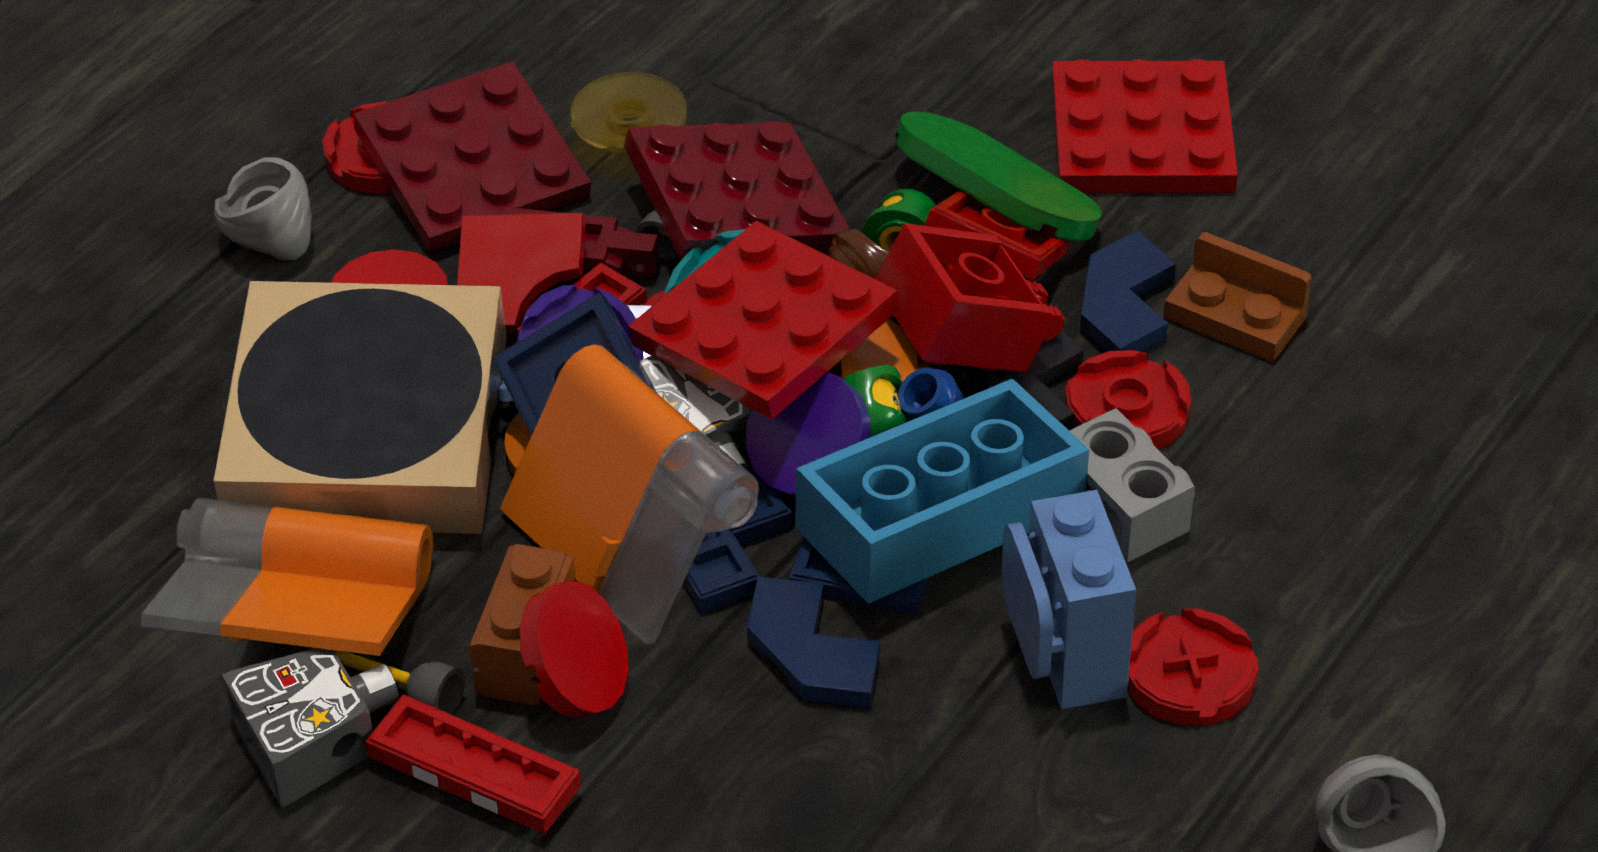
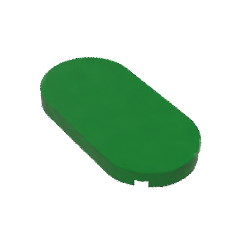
[895,112,1102,241]

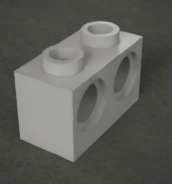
[1070,408,1195,563]

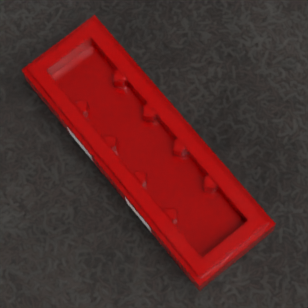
[365,694,581,834]

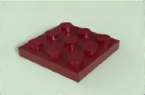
[354,61,591,253]
[624,121,850,259]

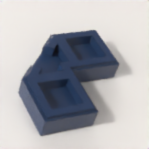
[1080,230,1176,352]
[673,473,793,614]
[747,576,880,708]

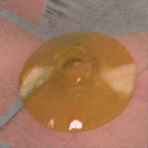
[571,72,687,153]

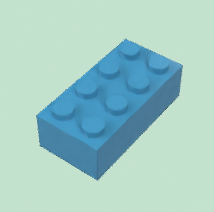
[795,379,1090,604]

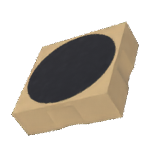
[214,281,507,534]

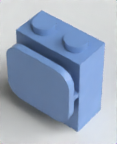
[1001,490,1136,709]

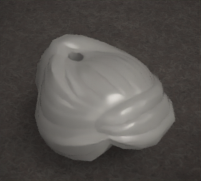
[214,157,312,261]
[1315,754,1446,852]

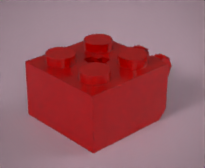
[875,223,1065,372]

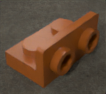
[1163,232,1312,363]

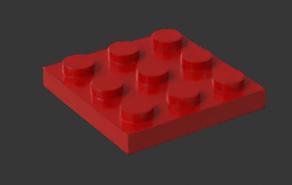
[1052,59,1238,193]
[627,221,900,420]

